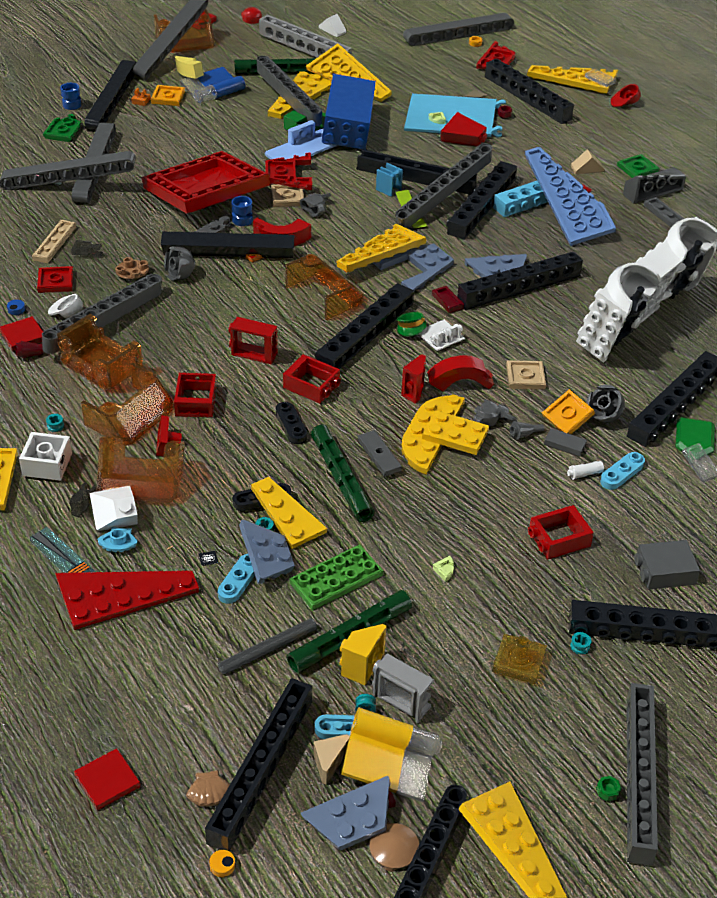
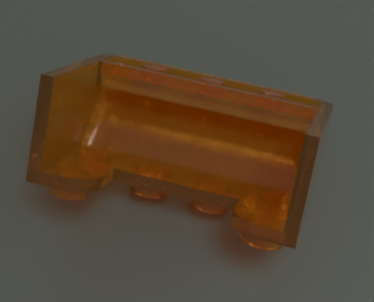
[97,436,185,503]

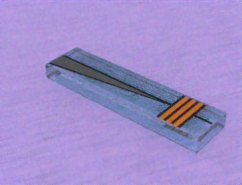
[30,527,95,573]

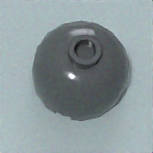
[164,247,195,280]
[586,384,625,423]

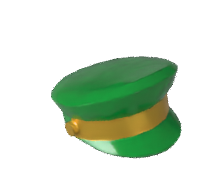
[397,312,427,337]

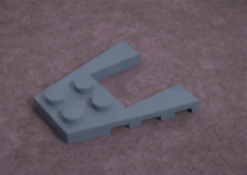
[373,243,454,291]

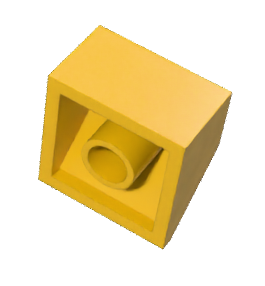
[339,624,386,685]

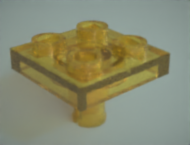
[492,633,547,685]

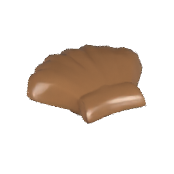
[186,770,230,807]

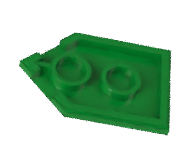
[43,114,82,142]
[675,417,715,462]

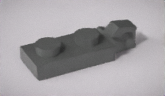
[194,216,231,233]

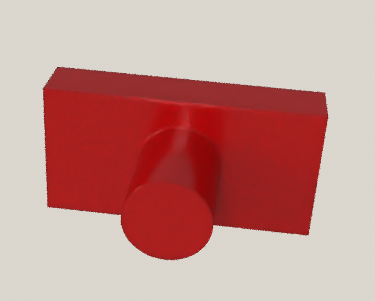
[156,415,182,457]

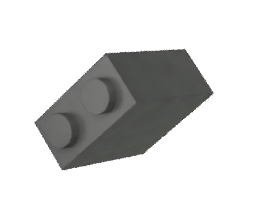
[634,540,700,590]

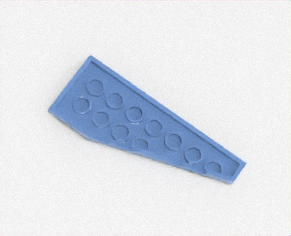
[525,147,616,246]

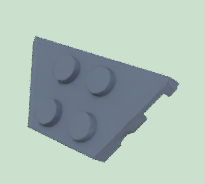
[464,254,527,278]
[239,520,295,584]
[301,776,391,851]

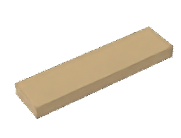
[32,220,76,263]

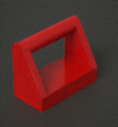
[401,354,426,404]

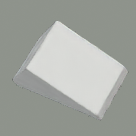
[319,14,346,37]

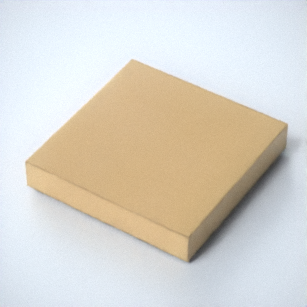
[271,185,304,207]
[506,360,546,390]

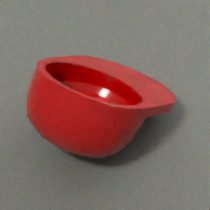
[241,7,262,24]
[611,84,641,107]

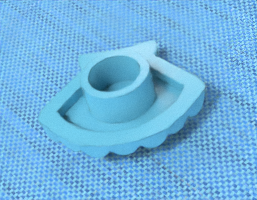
[97,527,137,552]

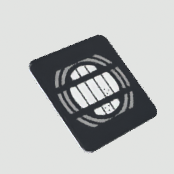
[199,551,218,565]

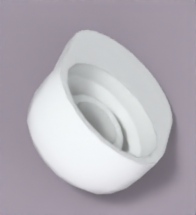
[48,294,83,319]

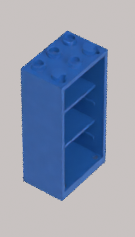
[322,74,376,150]

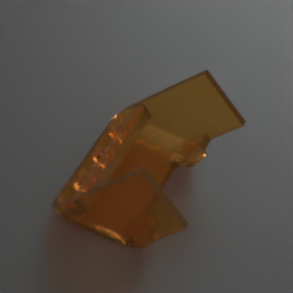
[154,9,215,53]
[285,254,364,320]
[81,363,174,446]

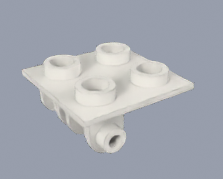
[419,319,465,351]

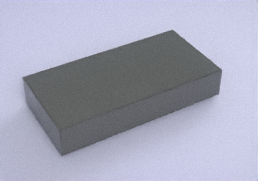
[544,428,587,456]

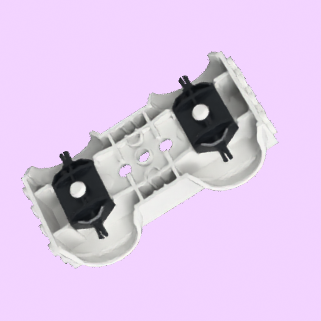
[576,217,717,363]

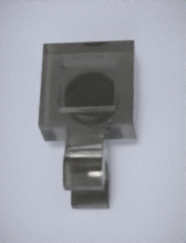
[71,240,103,258]
[69,482,97,518]

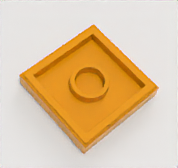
[151,85,185,106]
[542,389,595,434]

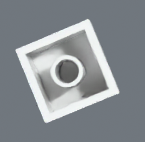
[19,432,72,481]

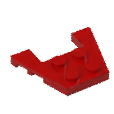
[265,152,312,190]

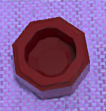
[498,105,512,118]

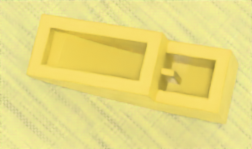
[175,56,204,79]

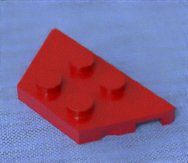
[476,41,516,69]

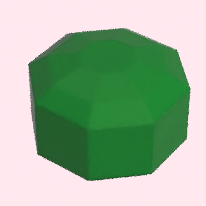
[596,776,621,801]

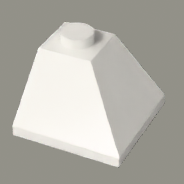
[89,486,138,532]

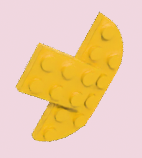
[401,395,489,475]

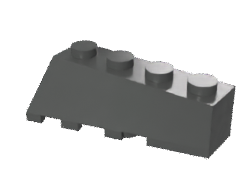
[623,167,686,204]

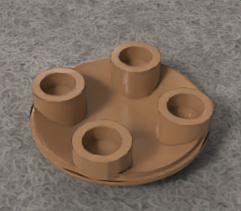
[115,257,149,279]
[370,823,419,872]

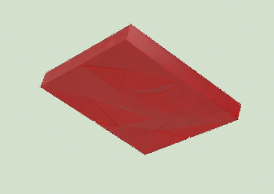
[142,151,270,214]

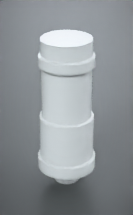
[567,461,604,480]

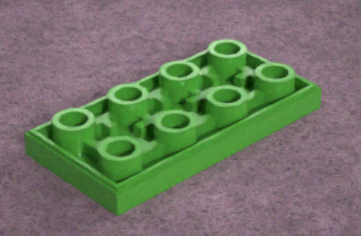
[289,544,383,611]

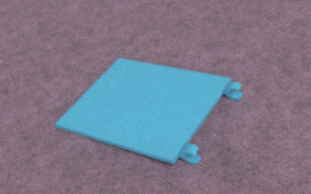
[404,93,506,137]

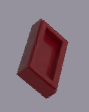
[432,286,464,314]

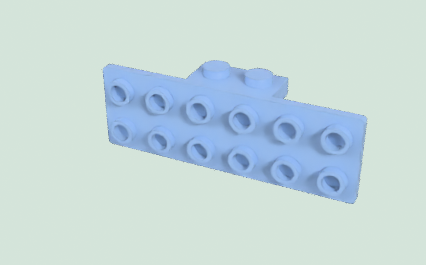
[265,120,337,159]

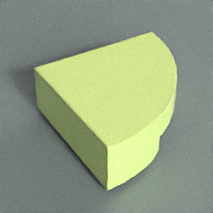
[429,112,446,124]
[433,556,454,582]

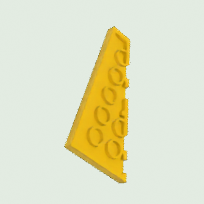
[306,43,392,102]
[527,65,618,94]
[268,71,332,119]
[337,224,426,272]
[459,782,567,898]

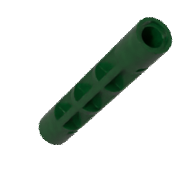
[234,58,316,74]
[311,424,375,522]
[286,590,412,674]

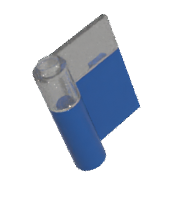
[180,67,246,103]

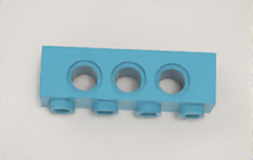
[493,181,548,217]

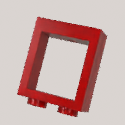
[228,317,278,365]
[283,354,341,404]
[174,373,217,417]
[528,505,594,559]

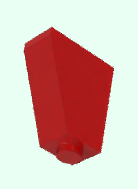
[440,112,487,146]

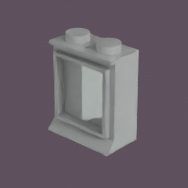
[372,653,434,724]

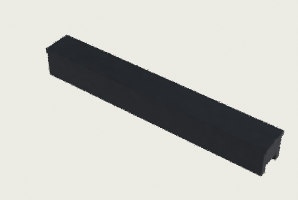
[356,149,477,195]
[161,231,295,258]

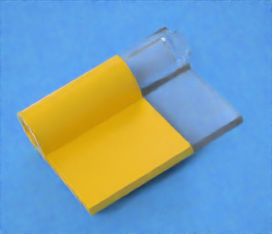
[341,707,442,802]

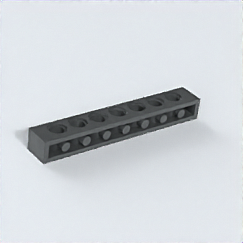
[626,683,658,865]

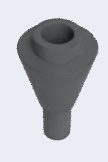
[509,421,544,440]

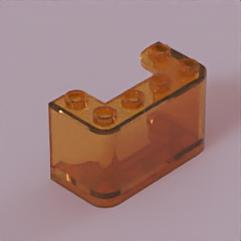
[57,314,143,391]

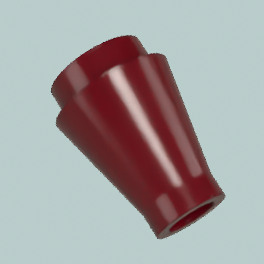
[16,341,43,359]

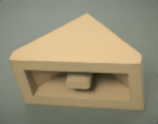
[571,149,604,174]
[314,734,349,785]

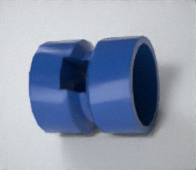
[60,82,81,110]
[232,196,253,226]

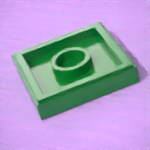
[617,154,660,178]

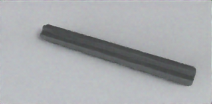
[218,618,317,674]

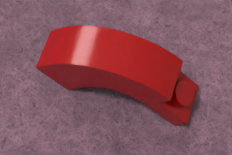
[253,218,311,246]
[427,355,494,392]

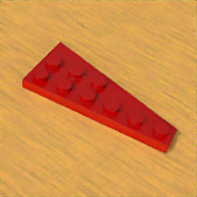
[55,571,199,630]

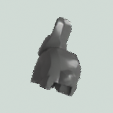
[300,193,331,217]
[472,399,518,427]

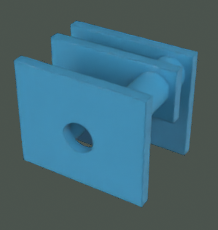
[376,163,403,197]

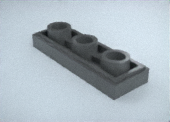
[358,430,402,477]

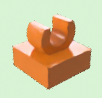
[131,88,151,106]

